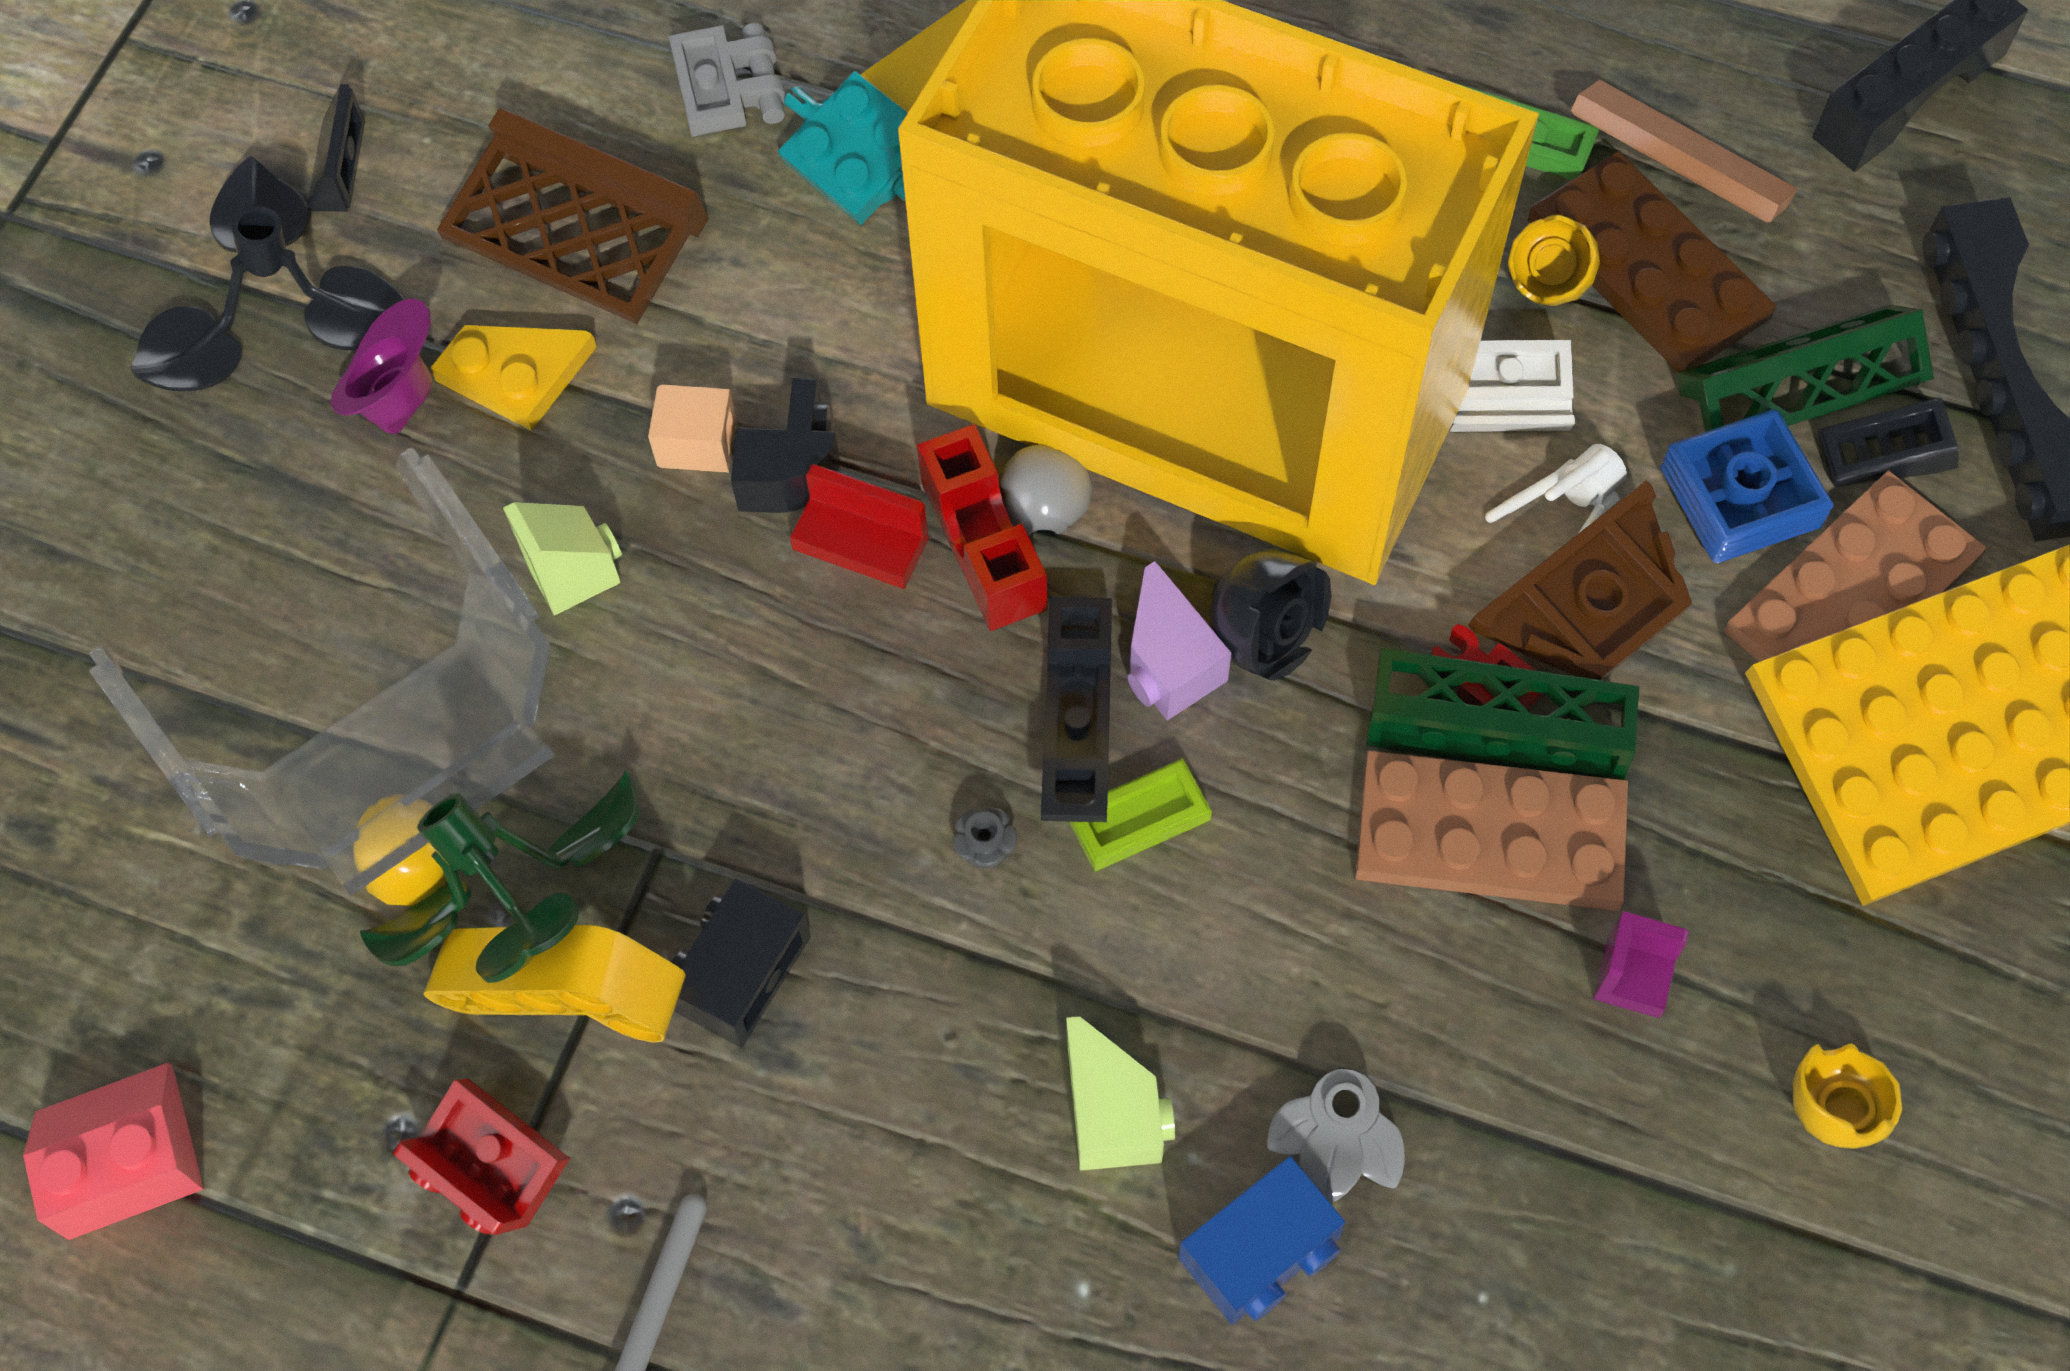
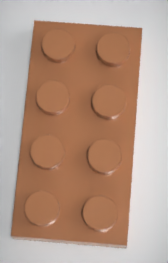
[1723,470,1987,662]
[1355,751,1628,911]

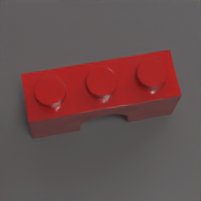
[917,424,1048,632]

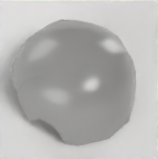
[999,444,1094,536]

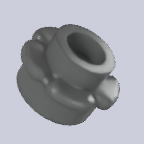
[953,806,1017,869]

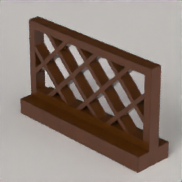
[437,107,709,324]

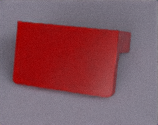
[790,464,929,589]

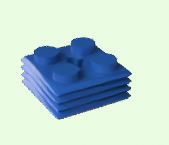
[1660,409,1833,563]

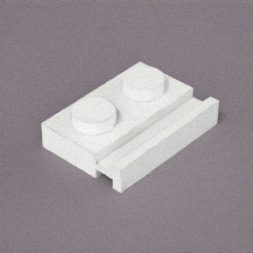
[1450,340,1575,432]

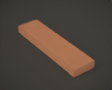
[1571,80,1798,223]

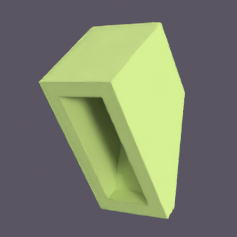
[503,502,622,616]
[1066,1017,1175,1171]

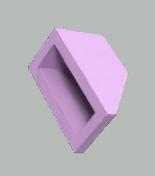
[1128,561,1231,721]

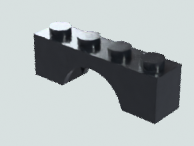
[1812,0,2029,172]

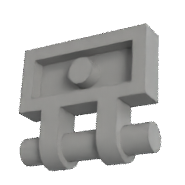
[669,23,786,137]

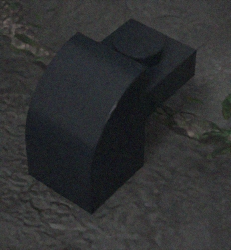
[731,378,841,513]

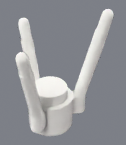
[1485,444,1627,533]

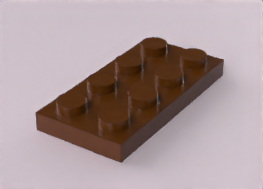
[1527,151,1777,372]

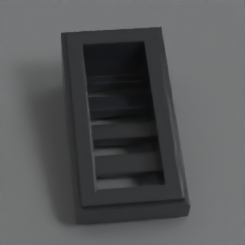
[1818,397,1960,486]

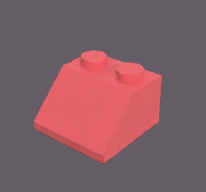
[23,1062,204,1240]

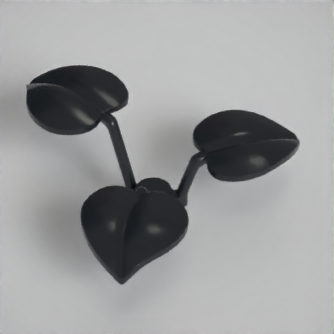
[130,156,405,391]

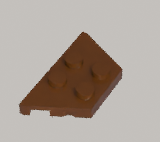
[1468,480,1692,680]

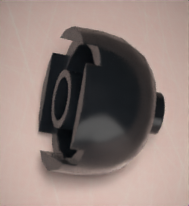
[1210,549,1332,681]

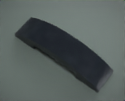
[1041,596,1112,823]

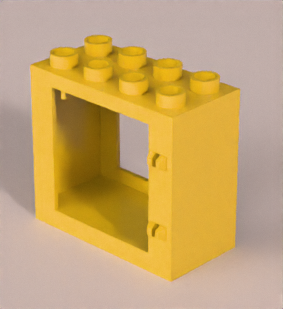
[898,0,1539,585]

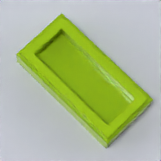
[1069,758,1212,872]

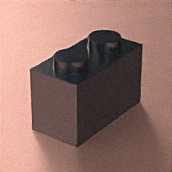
[671,878,811,1048]

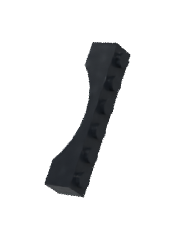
[1922,197,2070,542]

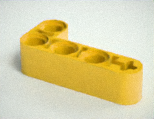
[424,925,686,1043]

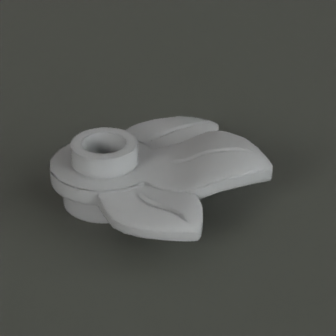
[1267,1069,1405,1204]

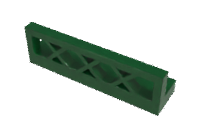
[1675,304,1934,432]
[1366,648,1640,780]

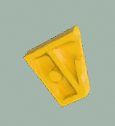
[430,325,597,431]

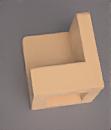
[648,385,737,473]

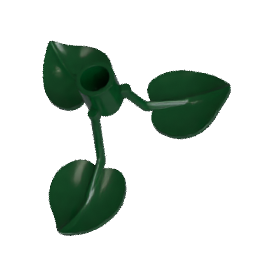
[360,770,640,983]

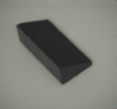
[307,84,365,212]

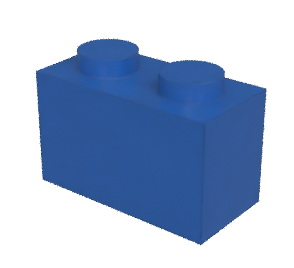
[1178,1156,1346,1325]

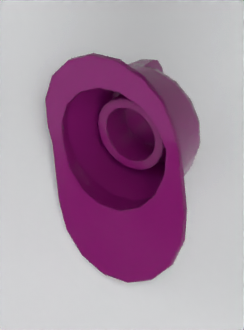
[330,298,432,434]

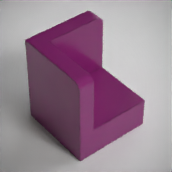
[1593,911,1689,1018]

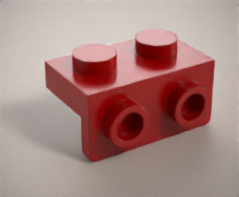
[393,1078,570,1235]

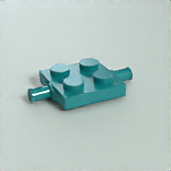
[777,71,908,226]

